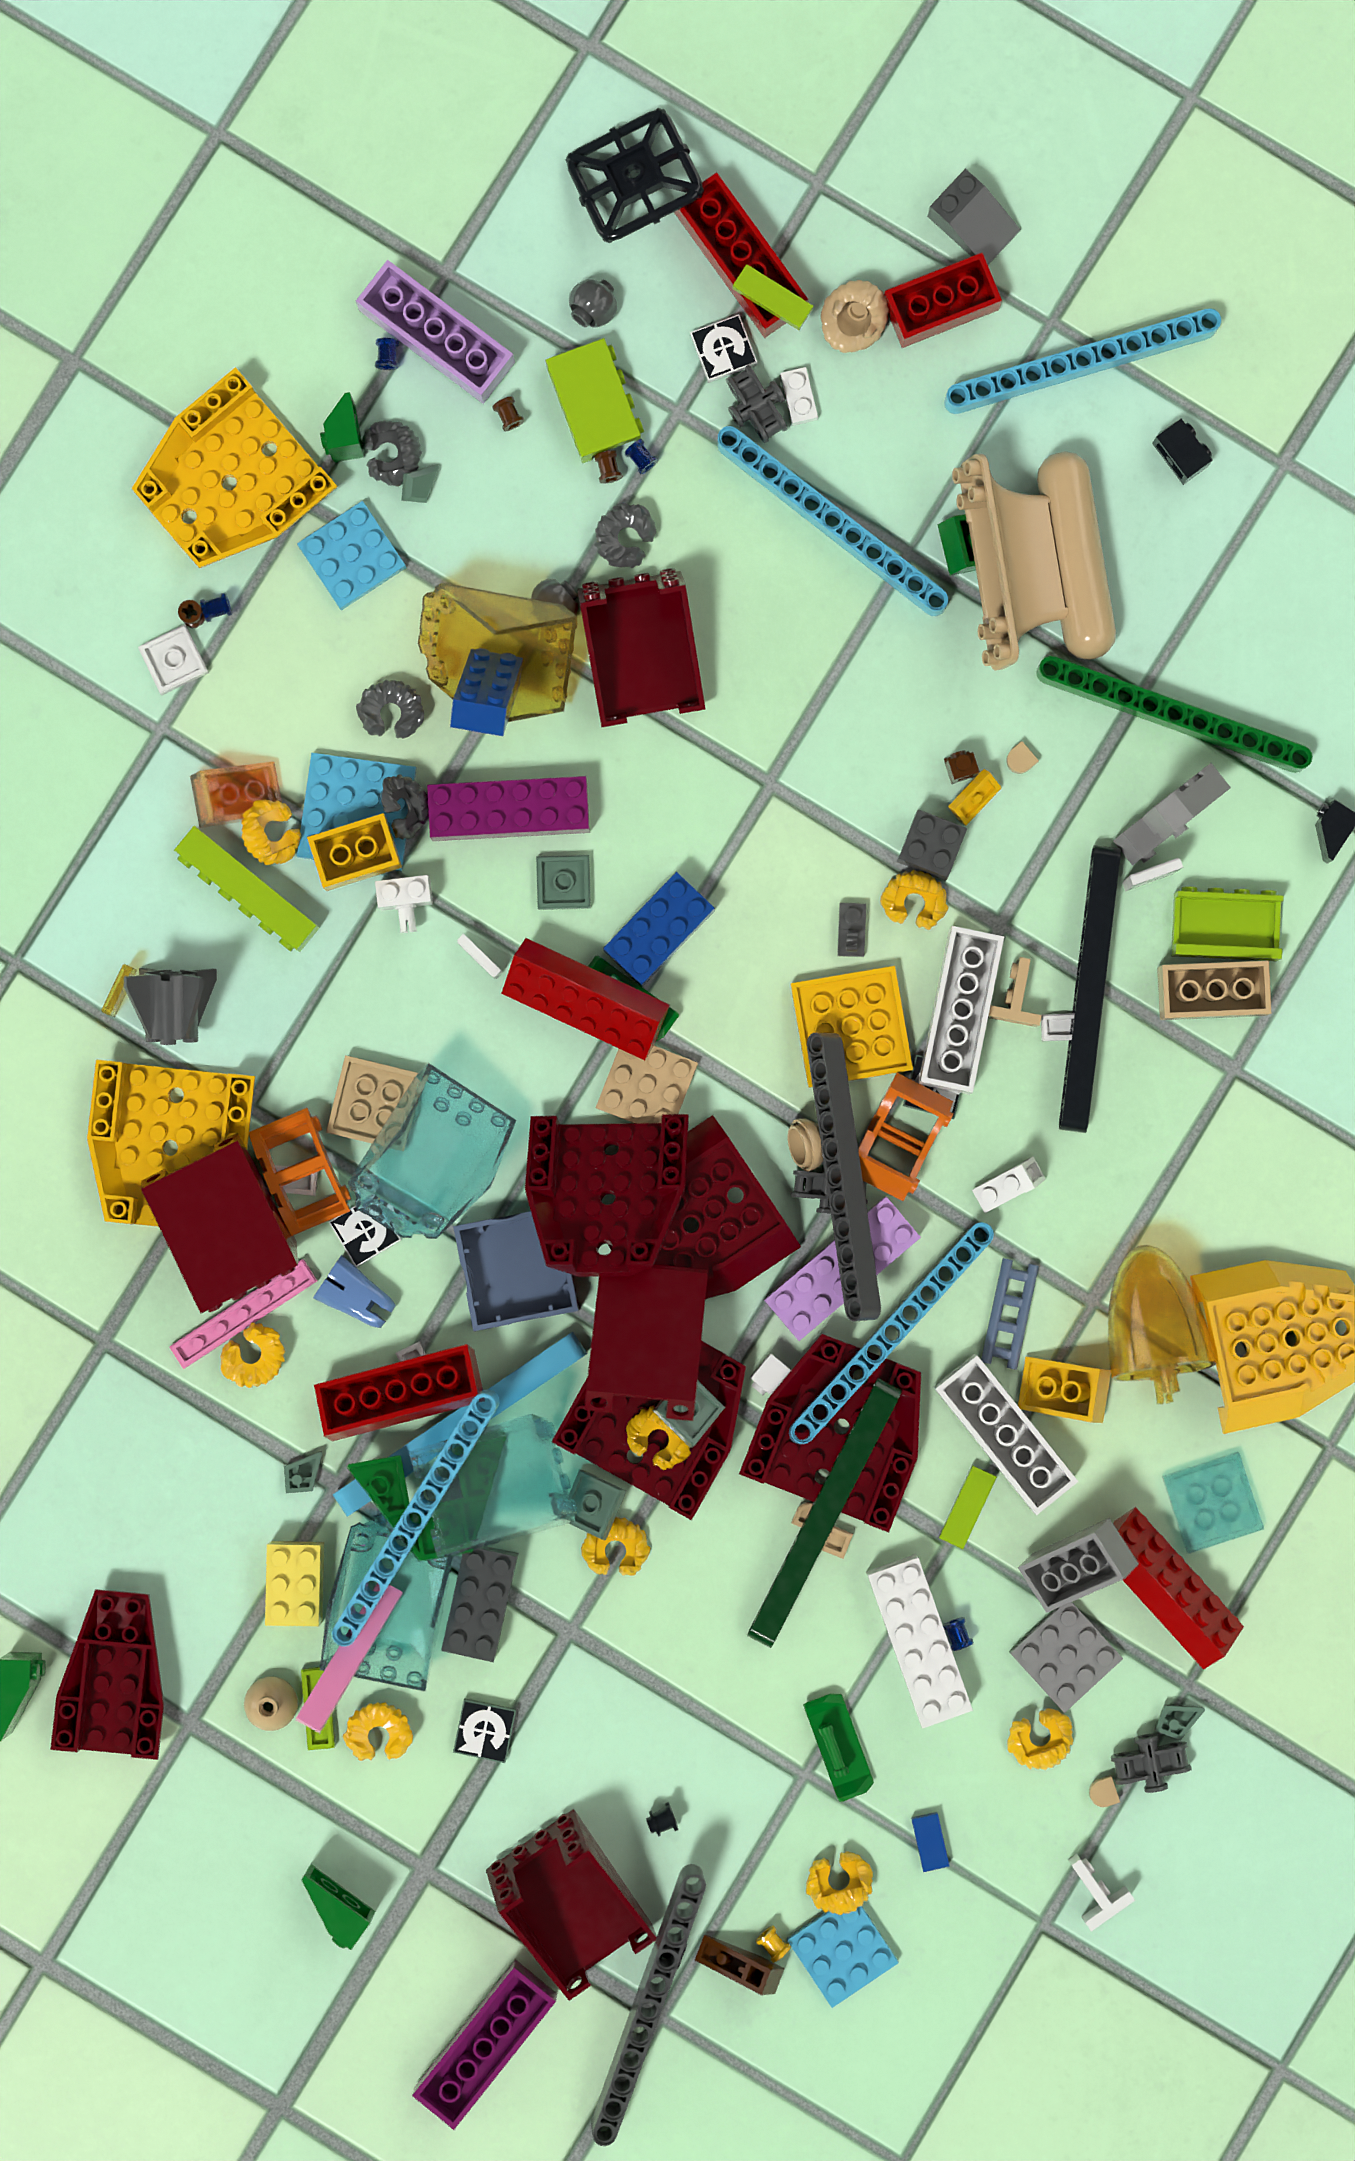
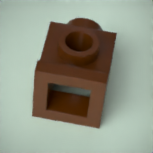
[944,750,980,784]

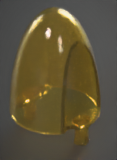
[1108,1245,1216,1405]

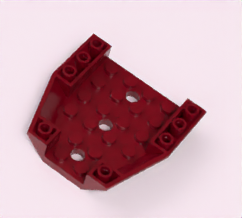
[525,1114,689,1277]
[608,1115,801,1299]
[739,1334,921,1533]
[552,1340,746,1521]

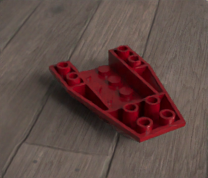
[50,1589,164,1760]

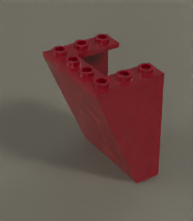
[577,568,706,728]
[141,1133,298,1313]
[585,1264,708,1421]
[486,1809,657,2001]

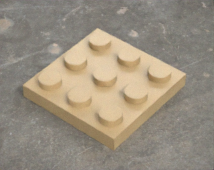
[596,1046,698,1123]
[326,1055,423,1151]

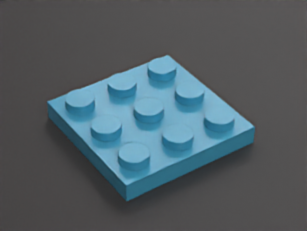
[297,501,407,610]
[787,1906,899,2008]

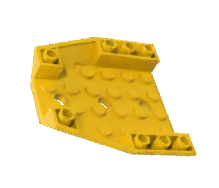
[131,367,338,568]
[87,1060,255,1227]
[1190,1260,1355,1434]

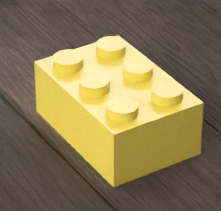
[265,1541,324,1626]

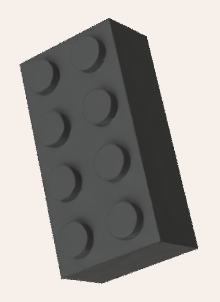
[441,1544,519,1662]

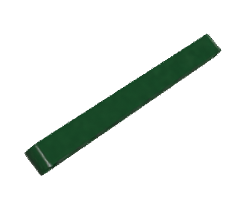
[747,1378,902,1648]

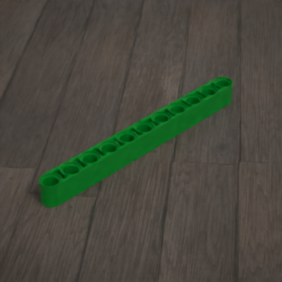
[1036,656,1313,773]

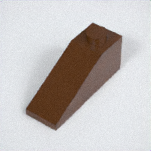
[695,1935,785,1995]

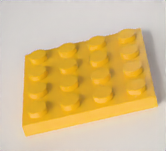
[790,966,913,1088]

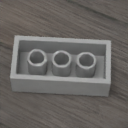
[1018,1518,1139,1613]

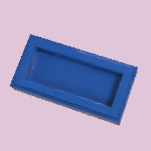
[911,1812,950,1872]

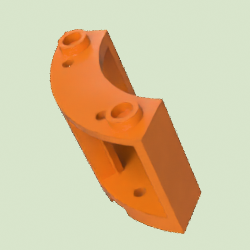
[858,1073,954,1201]
[249,1108,351,1236]

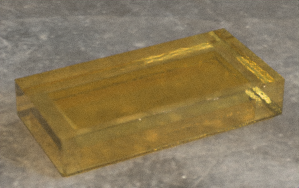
[101,964,137,1017]

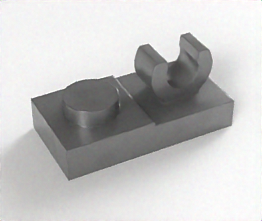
[837,903,866,957]

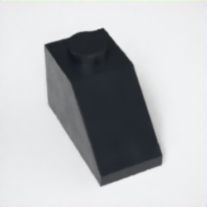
[1315,799,1355,864]

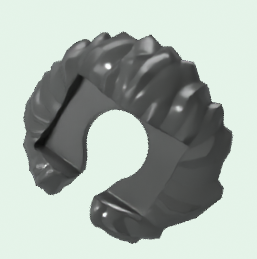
[362,421,422,487]
[595,503,656,568]
[356,680,424,739]
[380,774,429,840]

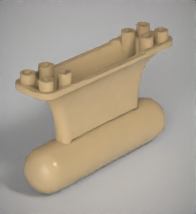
[952,451,1116,670]

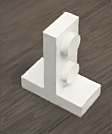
[972,1157,1046,1213]
[1069,1854,1135,1931]

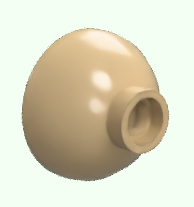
[787,1119,823,1171]
[244,1677,298,1731]

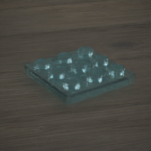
[1162,1452,1264,1554]

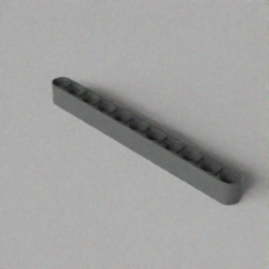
[807,1033,881,1321]
[591,1864,706,2146]

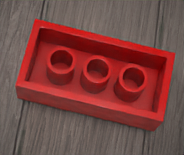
[884,252,1002,348]

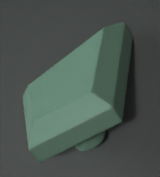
[401,465,439,503]
[284,1451,323,1493]
[1154,1705,1205,1740]

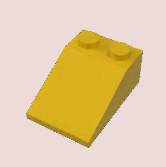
[1018,1356,1111,1423]

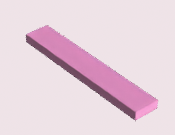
[169,1259,318,1369]
[296,1583,403,1733]

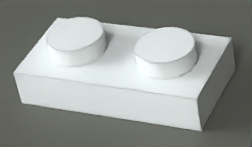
[780,367,818,426]

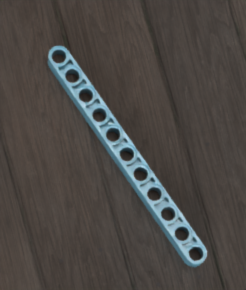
[944,308,1221,414]
[717,426,948,616]
[789,1222,994,1444]
[333,1332,588,1517]
[332,1389,499,1647]

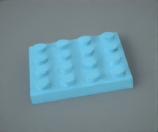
[297,753,417,872]

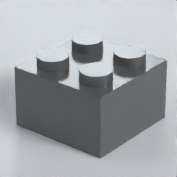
[897,809,967,881]

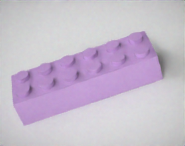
[356,260,515,404]
[764,1197,921,1341]

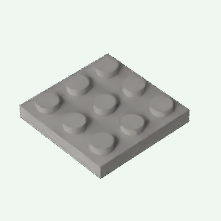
[1009,1602,1123,1713]

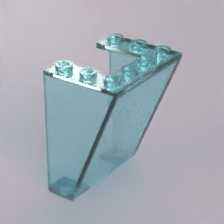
[409,1414,578,1557]

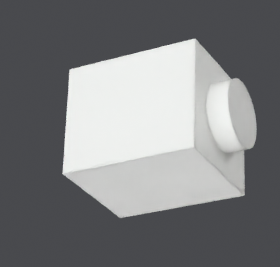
[750,1353,791,1395]

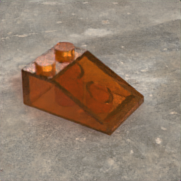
[190,761,282,828]

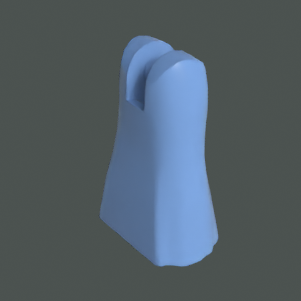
[313,1255,396,1328]

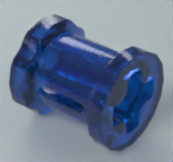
[375,338,399,370]
[624,439,659,475]
[200,592,233,622]
[943,1617,974,1651]

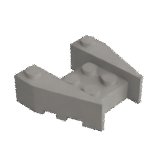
[1113,763,1231,866]

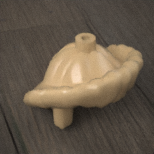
[821,280,889,353]

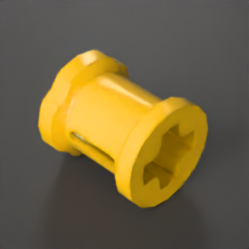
[756,1926,791,1963]

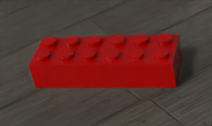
[674,172,808,338]
[501,938,670,1061]
[314,1344,485,1442]
[1113,1507,1244,1670]

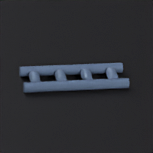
[981,1258,1039,1370]

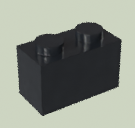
[1152,418,1213,485]

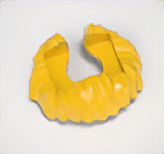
[241,800,302,865]
[880,869,948,930]
[220,1323,285,1388]
[626,1405,691,1470]
[581,1517,651,1576]
[343,1702,413,1761]
[1007,1708,1073,1770]
[806,1851,873,1915]

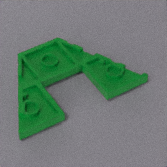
[347,1436,506,1562]

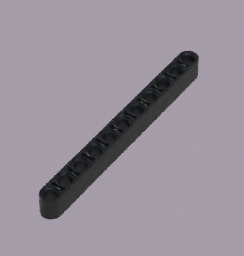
[1059,845,1121,1133]

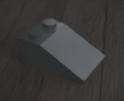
[927,168,1020,265]

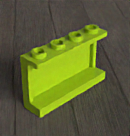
[545,338,644,464]
[1171,887,1284,961]

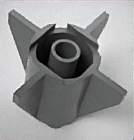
[124,968,217,1045]

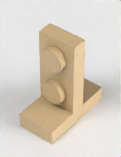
[988,957,1042,1027]

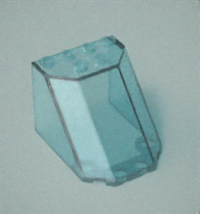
[348,1063,516,1239]
[320,1513,454,1692]

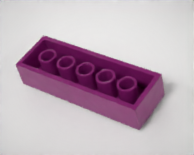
[427,776,590,841]
[412,1960,557,2130]

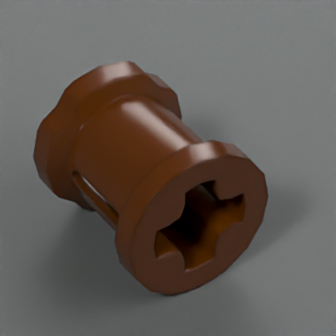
[492,396,524,432]
[594,450,623,484]
[178,600,205,628]

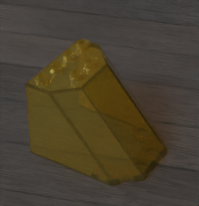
[418,583,577,722]

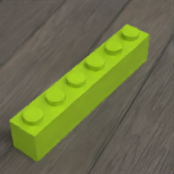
[174,826,319,952]

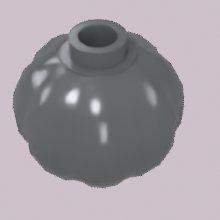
[569,279,617,328]
[531,579,578,628]

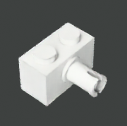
[375,875,433,933]

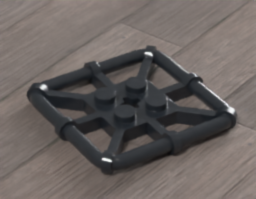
[565,108,704,243]

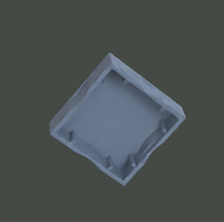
[453,1211,579,1331]

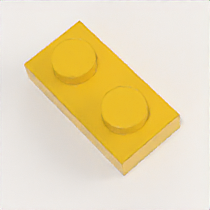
[948,769,1002,826]

